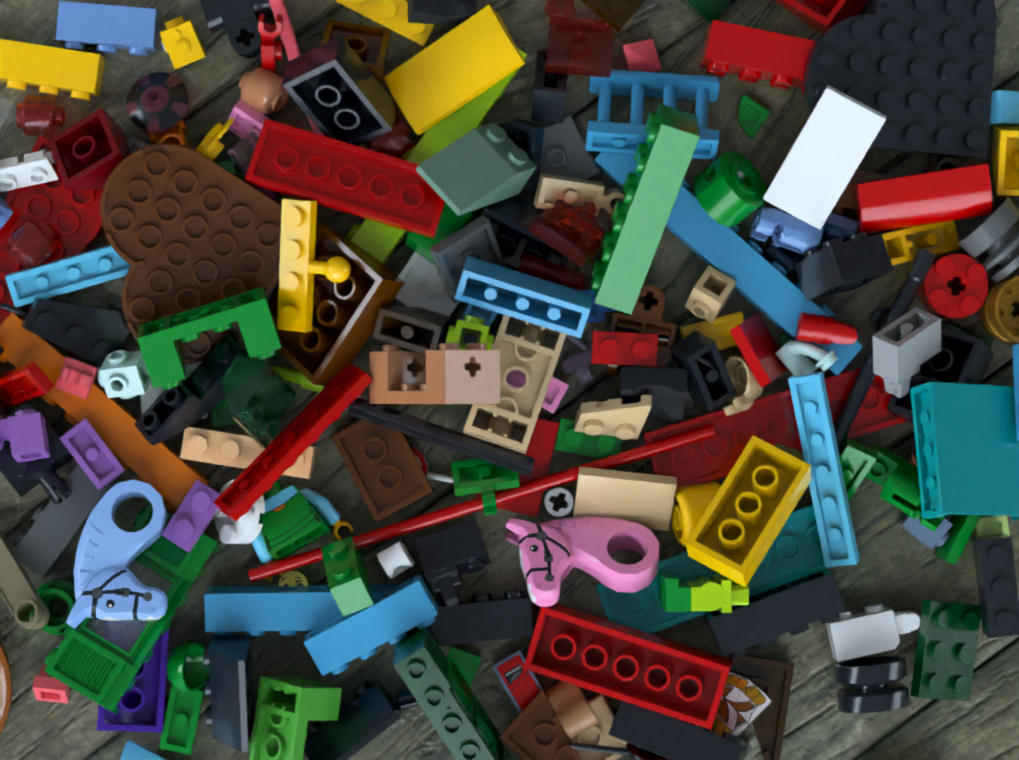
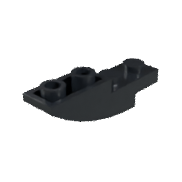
[134,333,250,446]

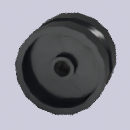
[834,656,910,713]

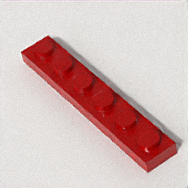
[213,363,373,522]

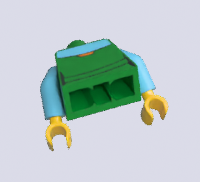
[251,479,353,581]

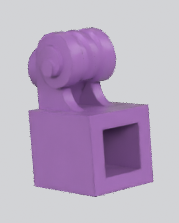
[0,409,50,463]

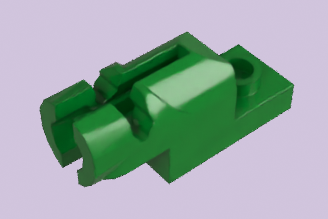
[865,443,946,532]

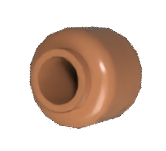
[239,66,289,115]

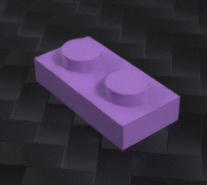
[59,418,126,490]
[161,480,221,553]

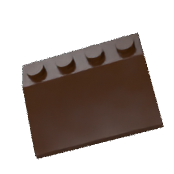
[269,222,405,386]

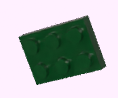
[910,599,981,701]

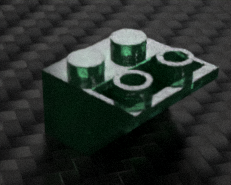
[222,354,296,449]

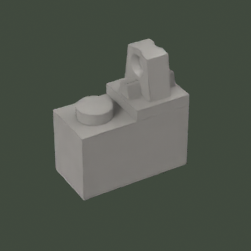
[872,307,941,398]

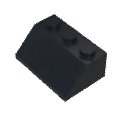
[482,195,584,284]
[886,327,994,424]
[203,635,255,752]
[304,680,402,760]

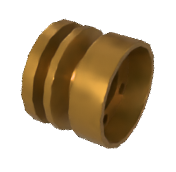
[979,275,1019,344]

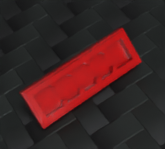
[0,361,55,408]

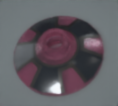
[126,72,189,133]

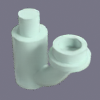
[775,339,838,376]

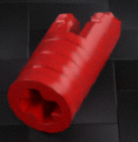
[796,312,859,346]

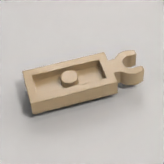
[533,173,624,217]

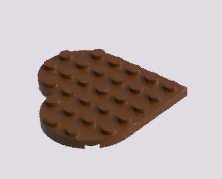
[100,143,282,364]

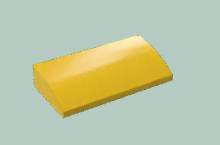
[383,5,525,136]

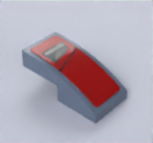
[492,650,545,713]

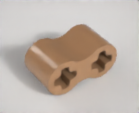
[545,681,599,739]

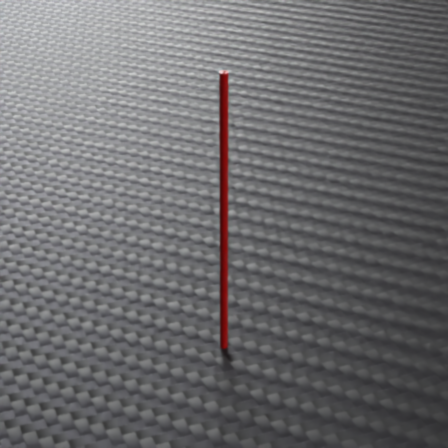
[248,424,716,582]

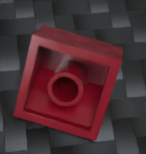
[48,108,131,190]

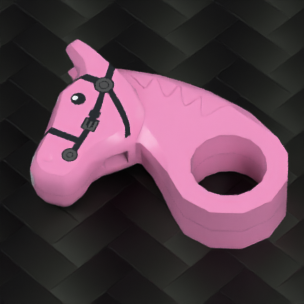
[505,516,659,607]

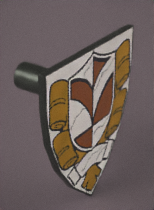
[711,672,773,737]

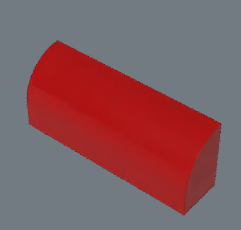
[853,163,992,234]

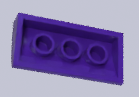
[97,620,170,733]

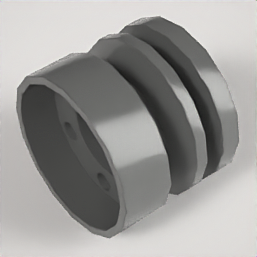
[957,196,1019,283]

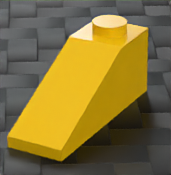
[882,221,961,266]

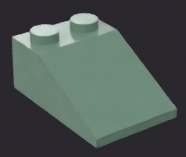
[416,122,537,216]

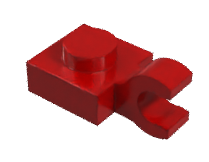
[258,14,283,73]

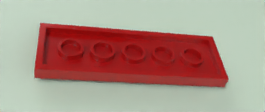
[245,118,446,239]

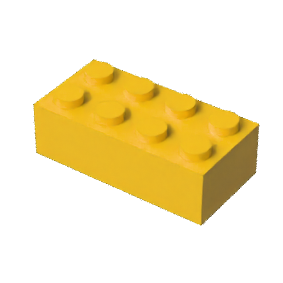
[686,435,812,587]

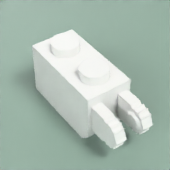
[826,603,921,662]

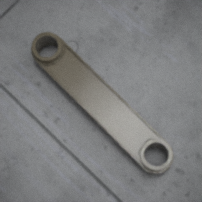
[0,529,50,630]

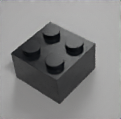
[794,232,894,301]

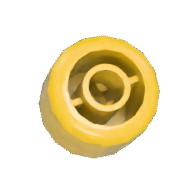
[671,482,721,547]

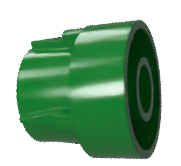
[30,578,76,635]

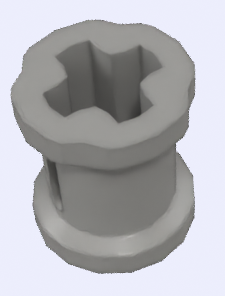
[544,486,574,517]

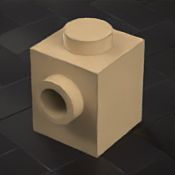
[685,265,736,324]

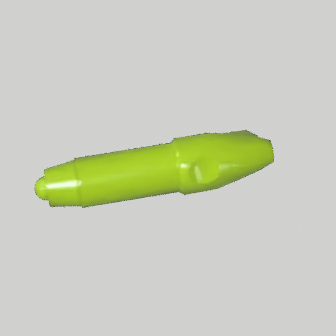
[266,365,325,393]

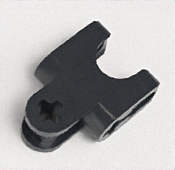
[200,0,273,59]

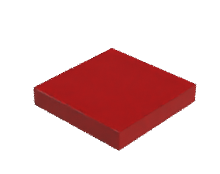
[730,312,788,387]

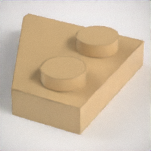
[574,395,652,440]

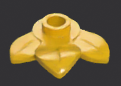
[195,118,235,160]

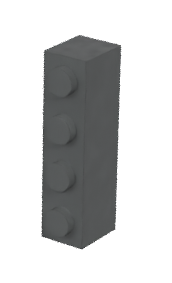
[12,459,122,578]

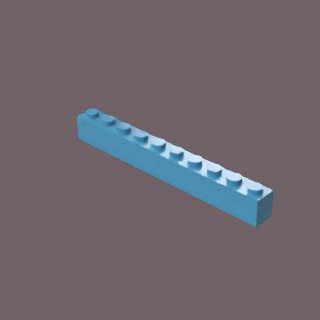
[594,152,863,376]

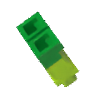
[659,572,749,613]

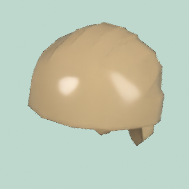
[723,355,764,416]

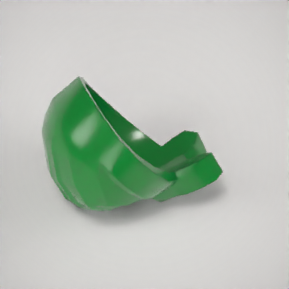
[166,643,210,692]

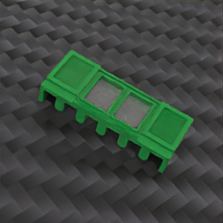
[44,503,220,714]

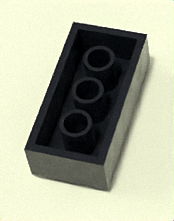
[704,569,846,659]

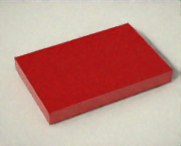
[476,418,560,517]

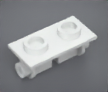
[0,149,59,193]

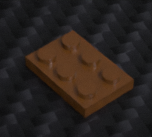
[331,406,435,522]

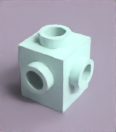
[98,350,151,399]

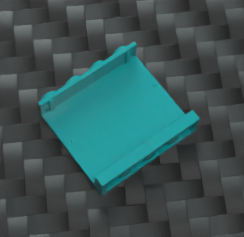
[910,382,1019,521]

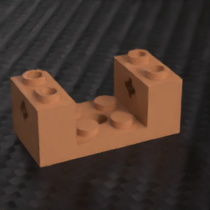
[369,343,500,404]

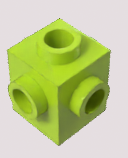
[446,315,495,350]

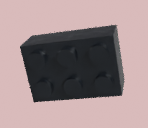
[282,36,398,146]

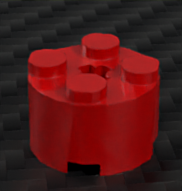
[917,254,988,319]

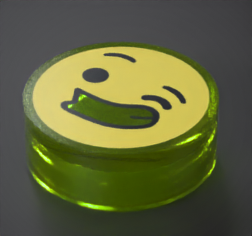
[277,569,310,587]

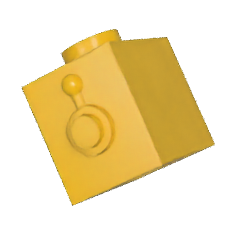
[160,16,207,69]

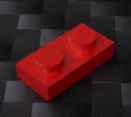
[590,330,658,367]

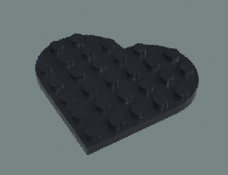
[804,0,997,159]

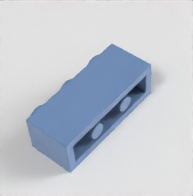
[56,1,161,57]

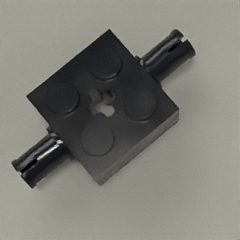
[0,399,74,505]

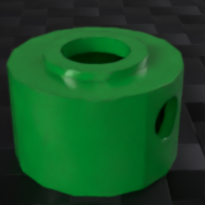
[693,151,766,227]

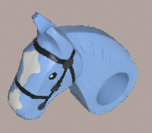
[66,479,169,628]

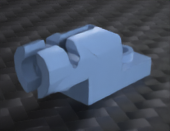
[749,205,858,255]

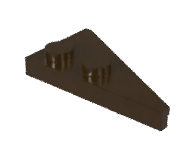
[731,654,794,760]

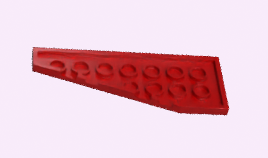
[0,136,103,325]

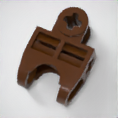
[606,285,677,375]

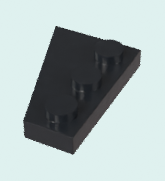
[21,297,130,367]

